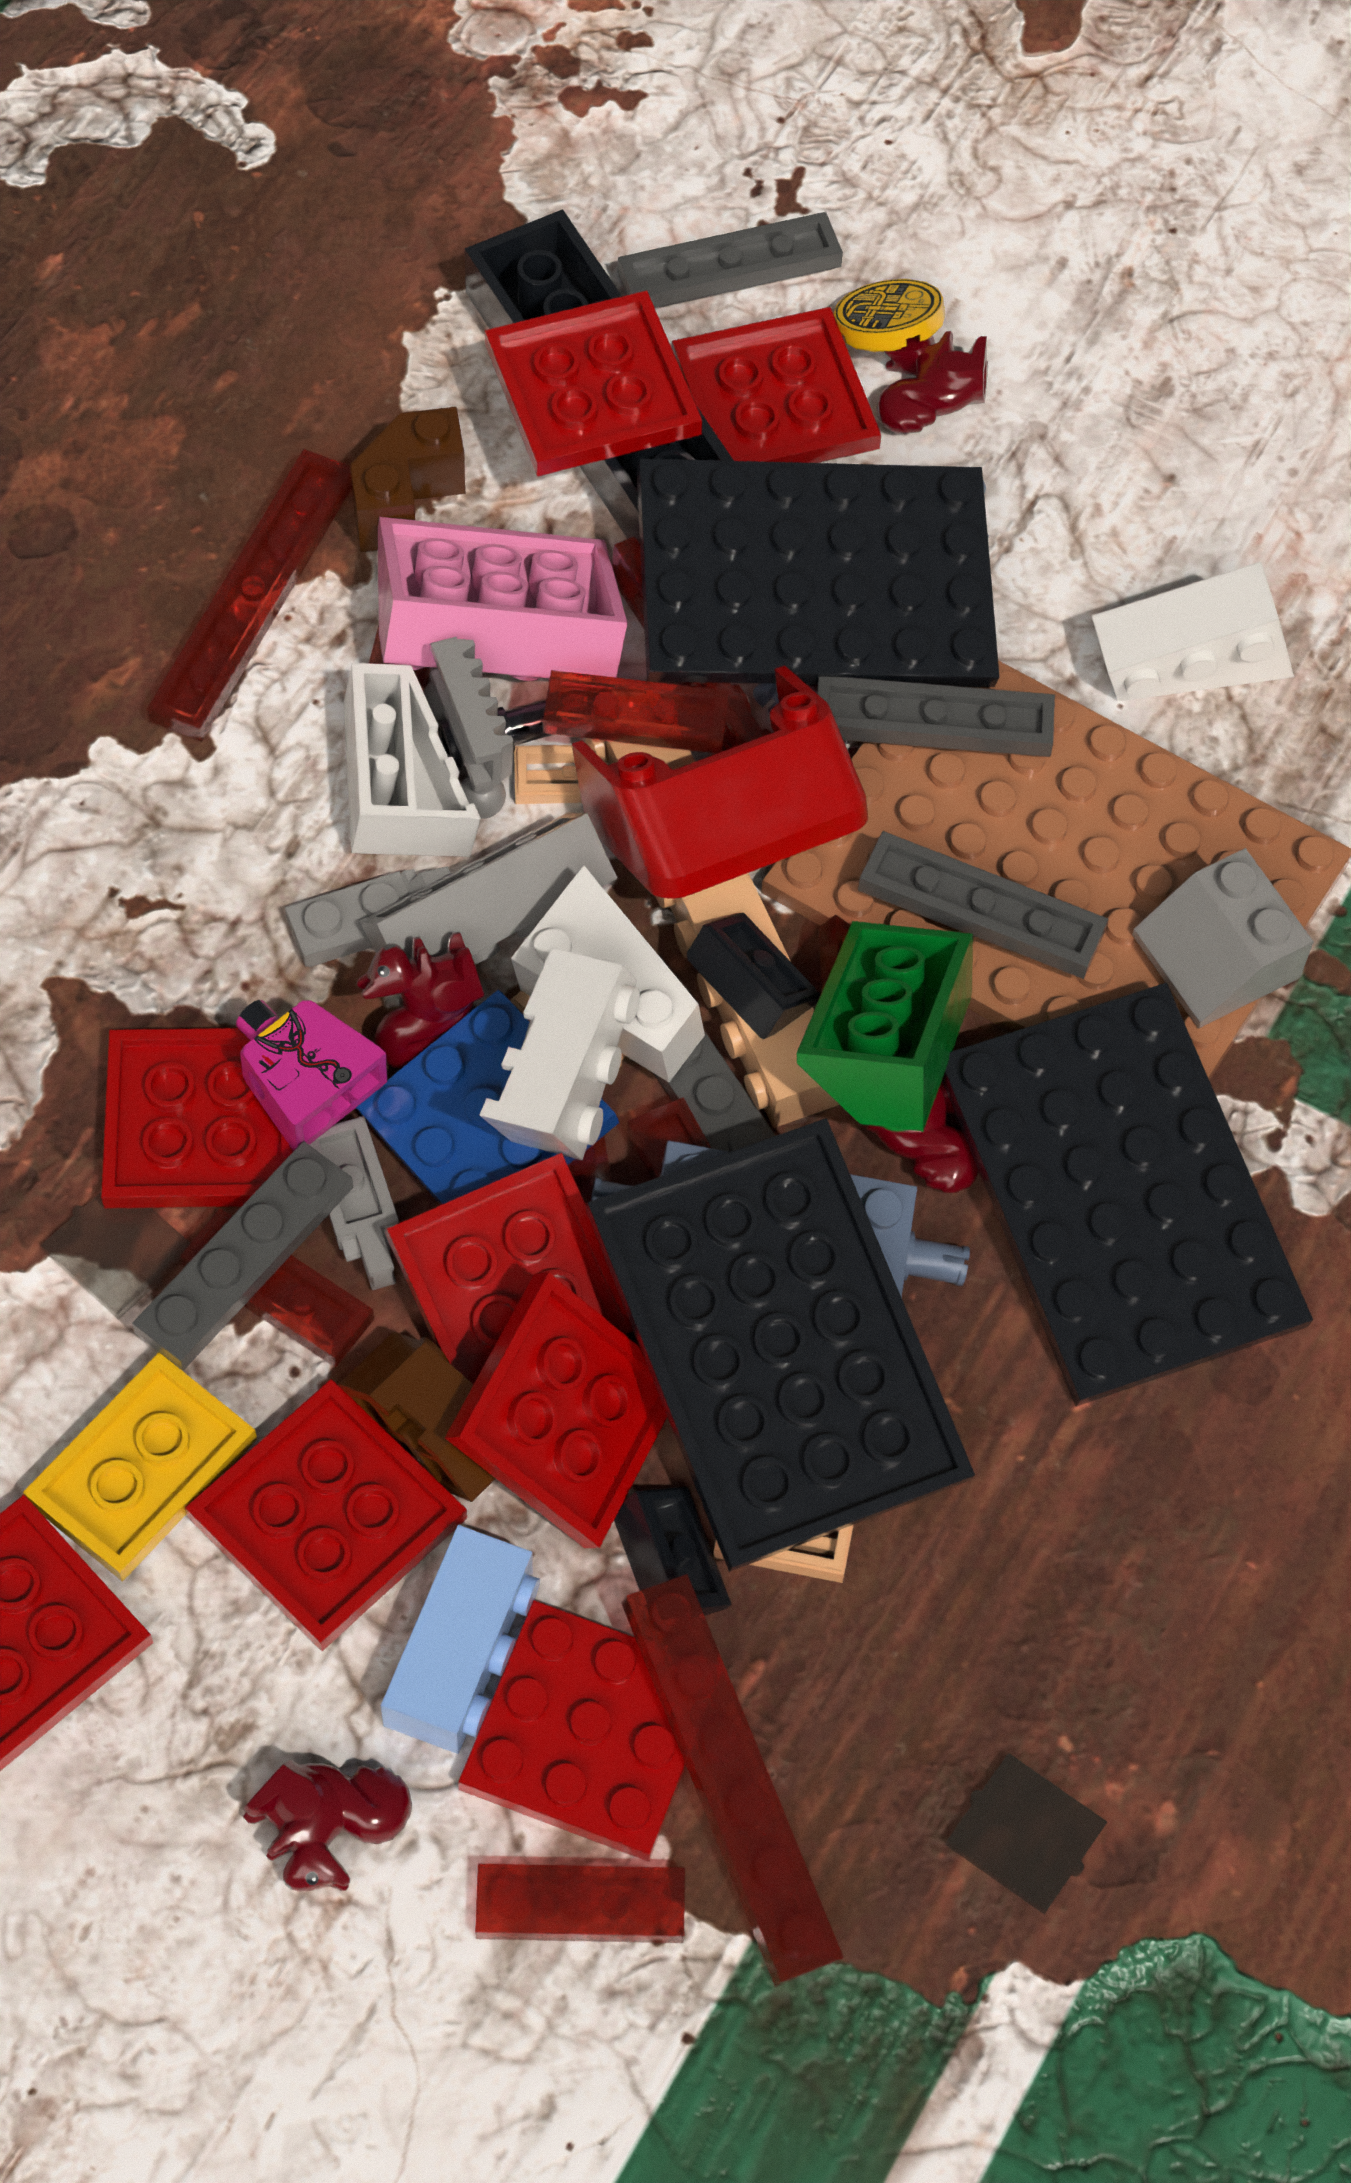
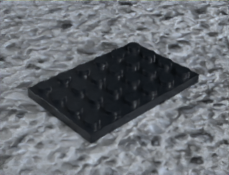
[636,458,1000,687]
[942,982,1313,1407]
[585,1118,975,1572]

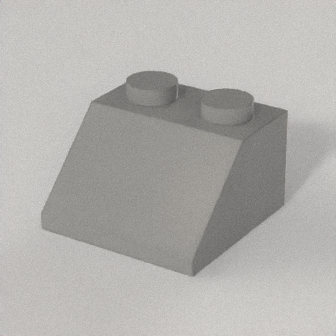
[1132,848,1314,1029]

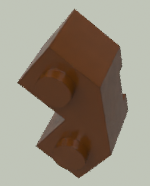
[350,407,466,552]
[339,1331,496,1502]

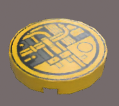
[834,279,946,352]

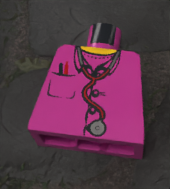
[236,1000,387,1151]

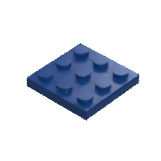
[356,989,619,1205]

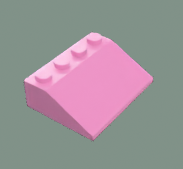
[378,517,627,686]

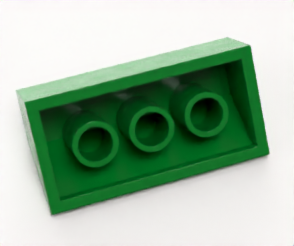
[796,921,973,1132]

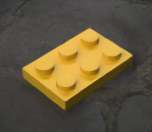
[23,1352,257,1582]

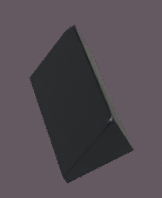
[686,912,821,1039]
[614,1487,732,1629]

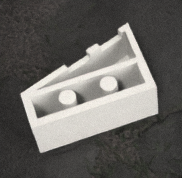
[1092,562,1294,701]
[343,663,481,857]
[511,866,705,1082]
[480,947,640,1160]

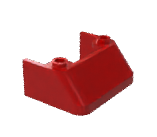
[572,665,868,899]

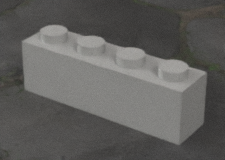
[360,812,618,964]

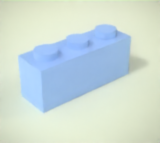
[381,1525,540,1754]

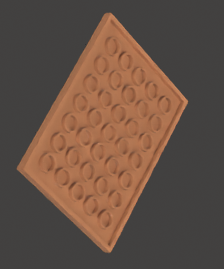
[761,660,1351,1081]

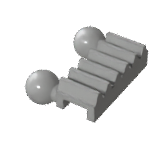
[423,637,513,819]

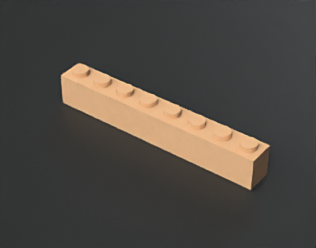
[584,683,840,1128]

